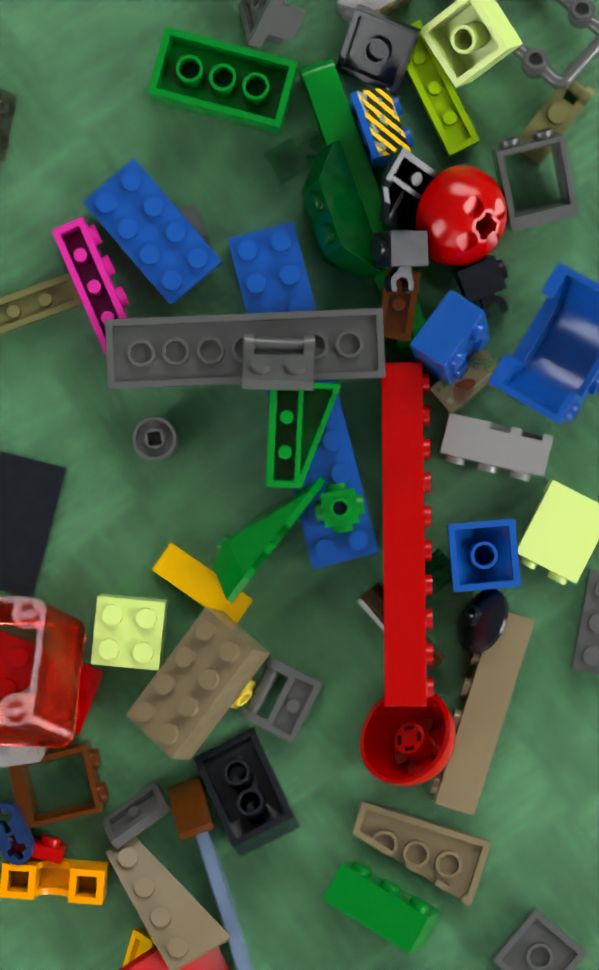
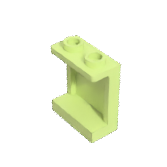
[517,480,599,586]

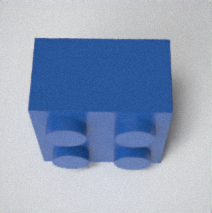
[410,289,490,386]

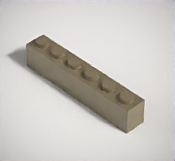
[429,611,535,816]

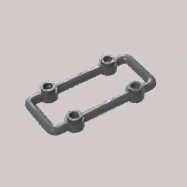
[446,0,599,89]

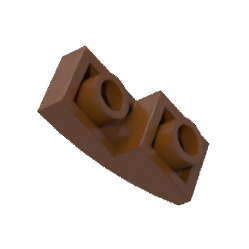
[168,776,214,841]

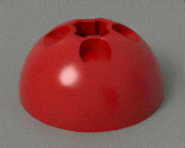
[415,165,507,266]
[360,693,456,786]

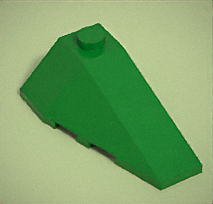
[212,477,326,603]

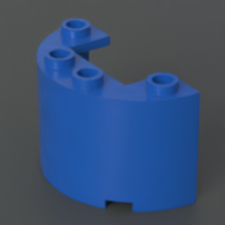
[488,262,599,424]

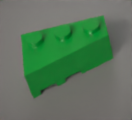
[266,383,341,488]
[322,860,443,954]

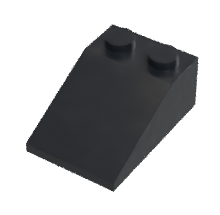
[193,728,301,857]

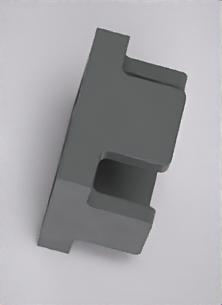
[238,0,306,48]

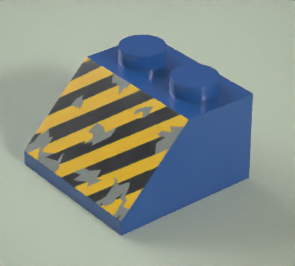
[349,88,414,171]

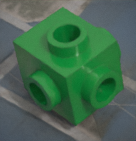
[314,482,365,534]

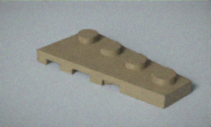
[352,799,491,907]
[105,837,231,970]

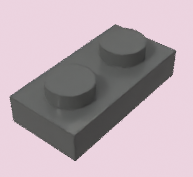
[101,781,172,849]

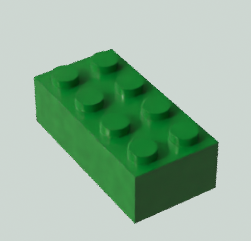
[148,26,298,136]

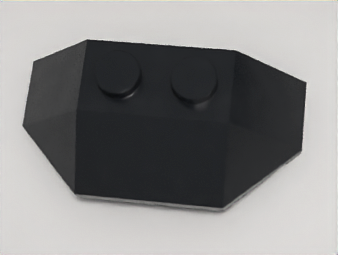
[379,146,439,231]

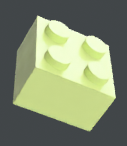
[420,0,523,88]
[91,593,169,671]

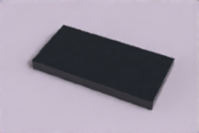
[0,451,68,598]

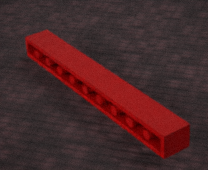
[381,362,434,707]

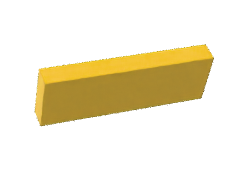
[152,542,254,623]

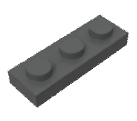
[570,569,599,674]

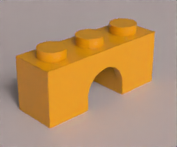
[0,855,109,905]

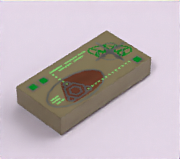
[429,349,498,413]

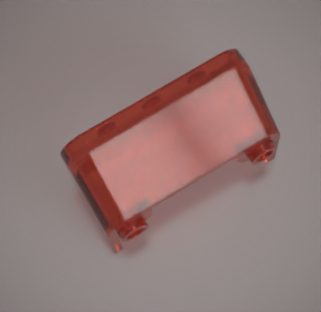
[0,596,86,748]

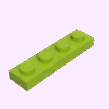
[406,20,480,158]

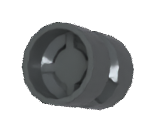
[132,417,180,461]

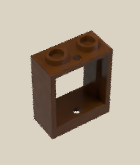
[8,741,109,828]

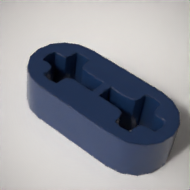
[0,800,36,865]

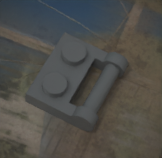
[242,333,315,391]
[239,655,323,744]

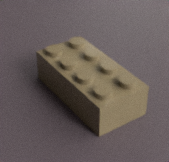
[126,607,270,760]

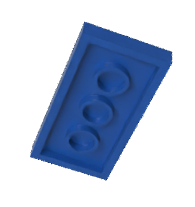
[82,158,223,307]

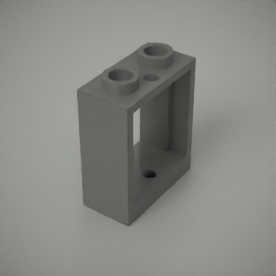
[491,128,578,232]

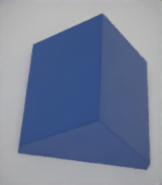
[447,518,521,593]

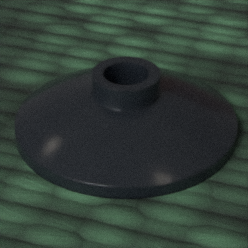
[458,589,508,654]

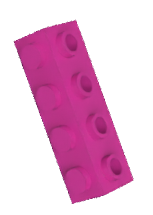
[51,217,135,356]

